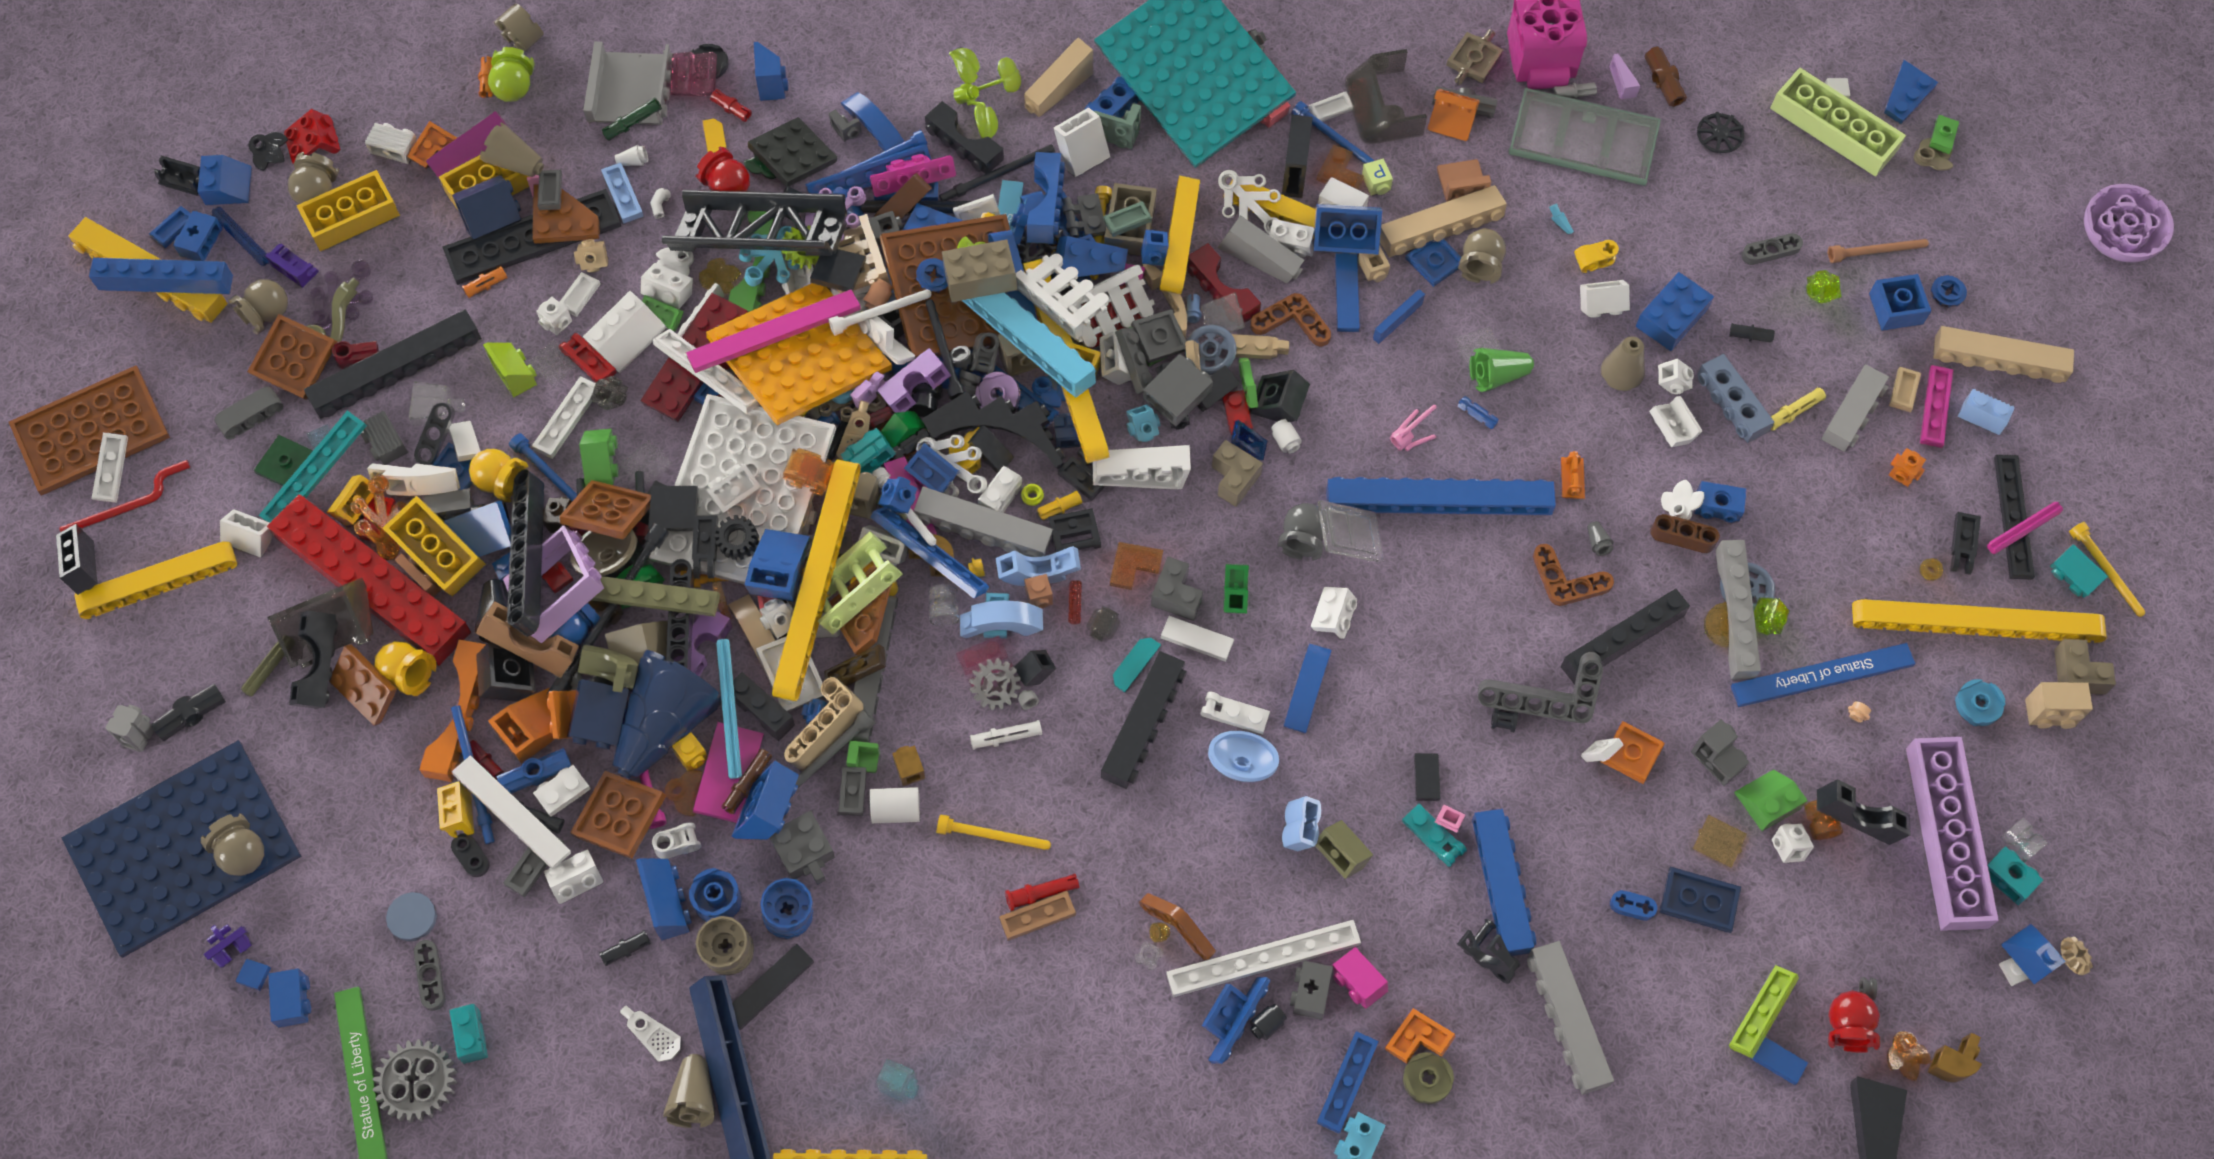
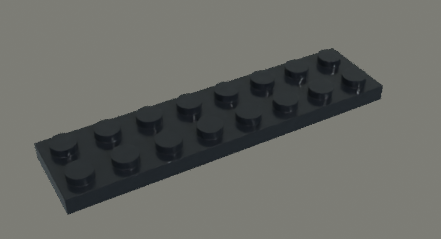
[442,189,621,285]

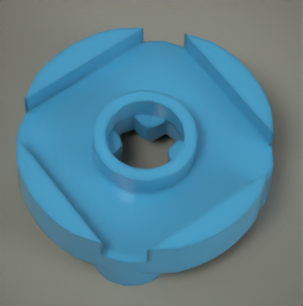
[1955,679,2005,726]

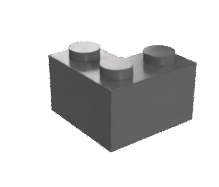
[1151,557,1203,621]
[1691,719,1749,786]

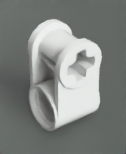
[652,823,701,859]

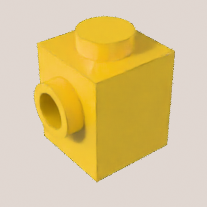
[672,732,708,772]

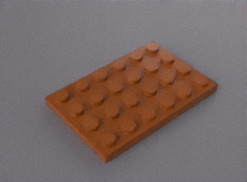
[9,365,170,496]

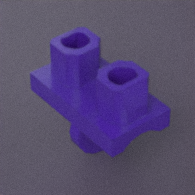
[204,924,252,968]

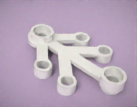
[1218,170,1281,234]
[916,435,987,497]

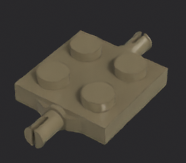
[1446,29,1503,85]

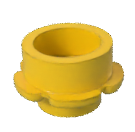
[968,558,985,578]

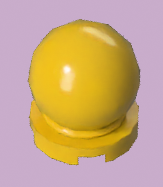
[469,449,528,502]
[374,641,436,696]

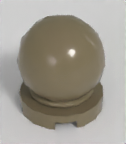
[288,152,339,204]
[1458,228,1506,284]
[229,279,288,335]
[201,813,264,876]

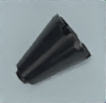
[475,579,508,644]

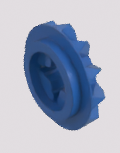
[916,258,948,293]
[1930,275,1967,308]

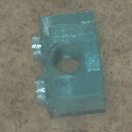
[876,1059,919,1104]

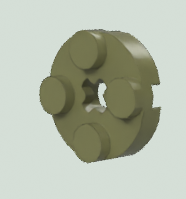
[1403,1052,1454,1104]

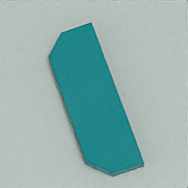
[1113,638,1161,692]

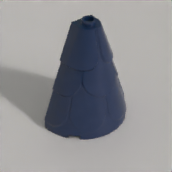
[612,650,722,780]

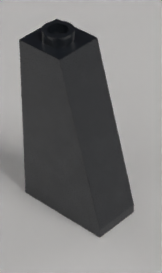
[1282,115,1313,198]
[1850,1076,1907,1159]

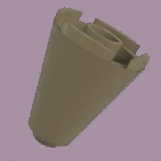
[480,123,544,177]
[1601,337,1645,391]
[663,1054,715,1128]

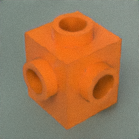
[1888,448,1926,487]

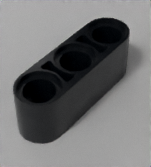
[414,403,455,465]

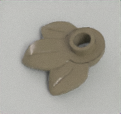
[1914,138,1954,171]

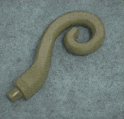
[306,278,360,355]

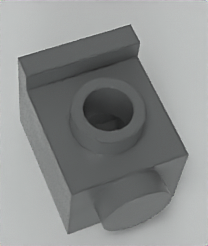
[868,211,903,245]

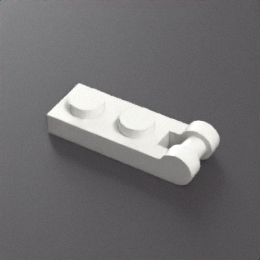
[1200,692,1270,735]

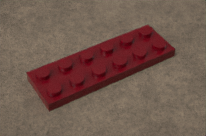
[640,293,748,422]

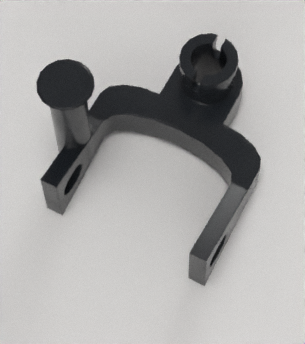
[1457,919,1520,984]

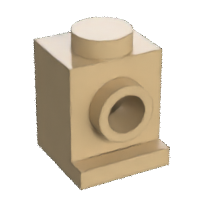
[1357,246,1390,282]

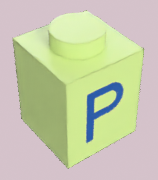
[1362,158,1393,196]

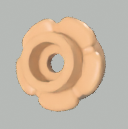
[1848,702,1871,722]

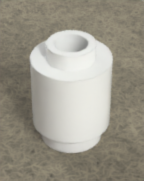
[1271,419,1302,453]

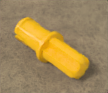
[1037,490,1082,520]

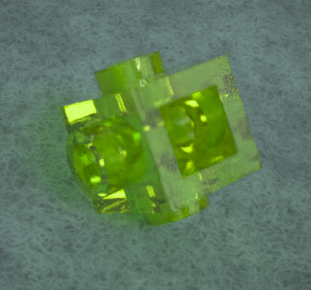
[1806,270,1841,303]
[1754,597,1790,635]

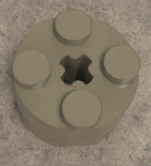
[494,3,544,52]

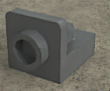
[829,109,862,142]

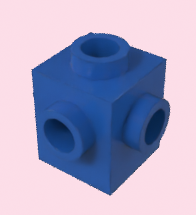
[878,477,918,514]

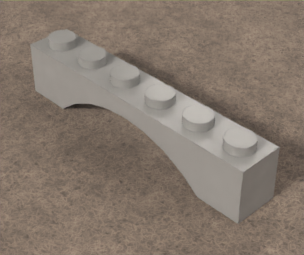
[1715,540,1761,680]

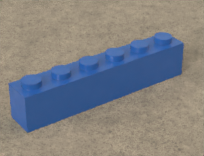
[89,258,233,294]
[1472,809,1537,956]

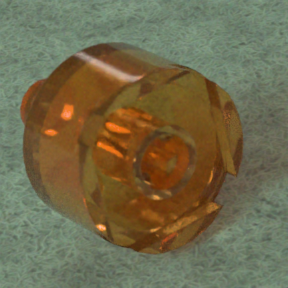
[783,448,835,496]

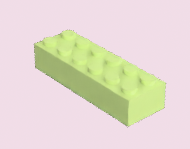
[1770,68,1906,177]

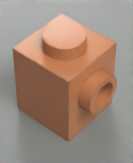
[1024,574,1053,609]

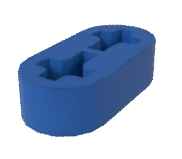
[1610,890,1657,921]

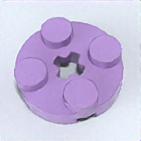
[975,372,1021,409]

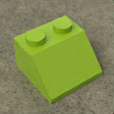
[483,342,537,398]

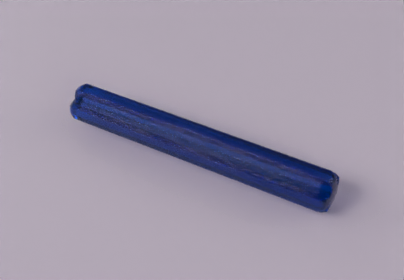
[211,207,269,266]

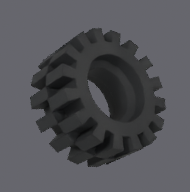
[715,515,759,560]

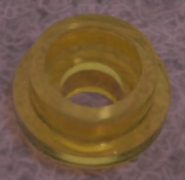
[1919,558,1943,581]

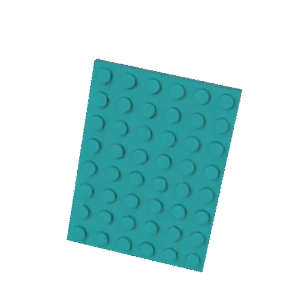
[1094,0,1296,168]

